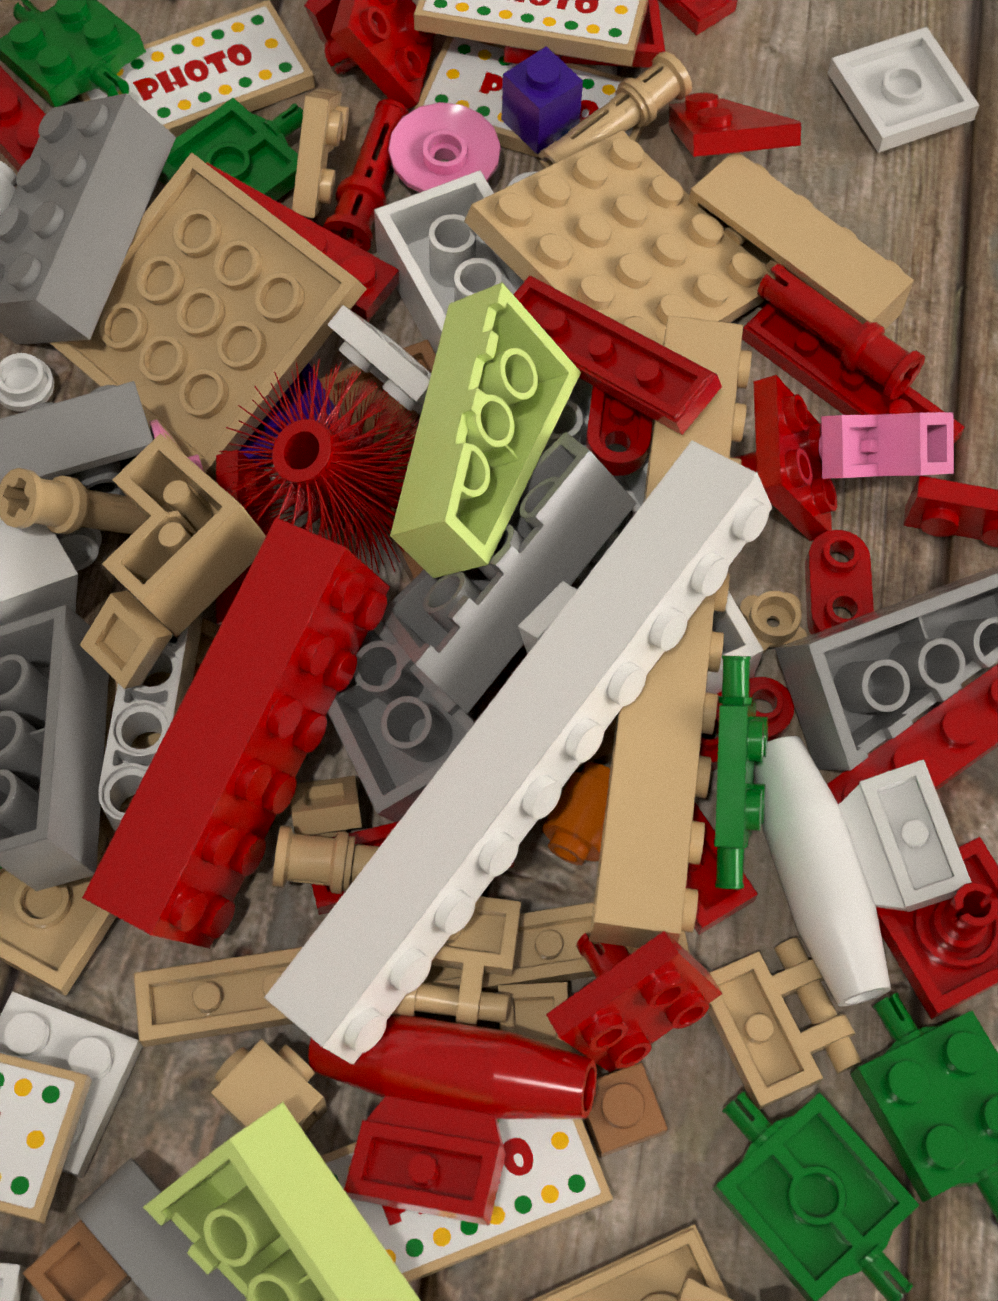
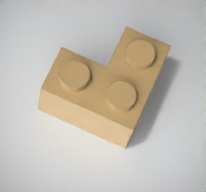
[102,433,266,638]

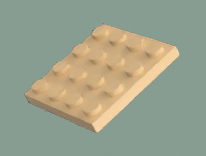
[464,130,775,345]
[49,152,366,481]

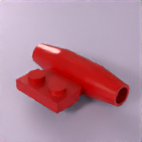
[308,1015,597,1226]

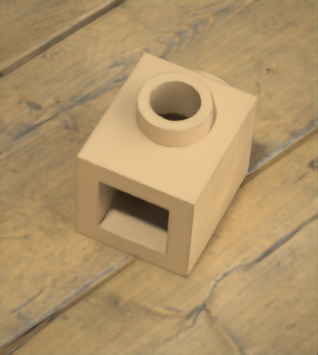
[211,1039,328,1134]

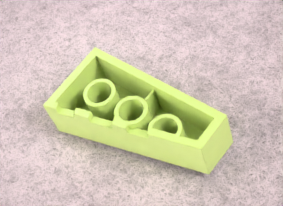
[390,283,581,578]
[143,1102,421,1301]

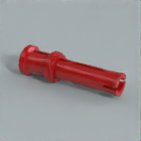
[323,99,409,252]
[757,264,925,400]

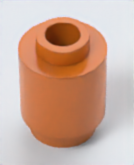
[542,762,610,865]

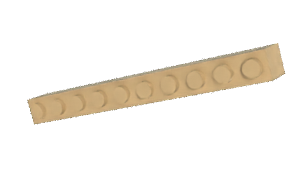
[589,315,752,948]

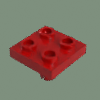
[324,0,435,109]
[732,375,837,541]
[876,837,998,1019]
[546,930,723,1072]

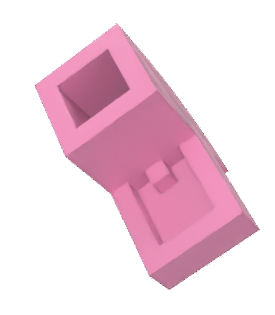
[819,412,954,479]

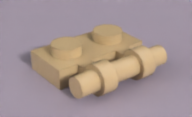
[392,896,521,1026]
[708,937,862,1110]

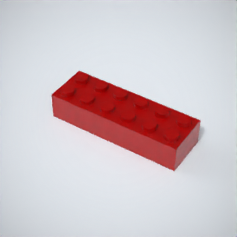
[82,517,390,949]

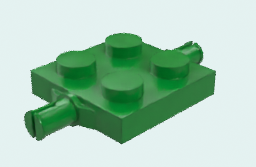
[0,0,146,107]
[158,98,303,201]
[714,655,768,889]
[850,993,998,1224]
[712,1091,919,1301]

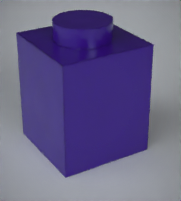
[501,46,583,154]

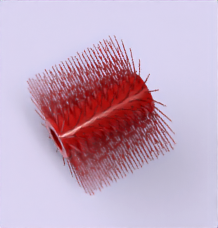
[218,359,420,574]

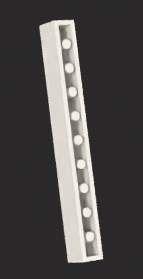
[264,440,773,1065]

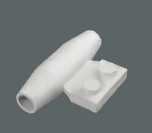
[754,736,972,1007]

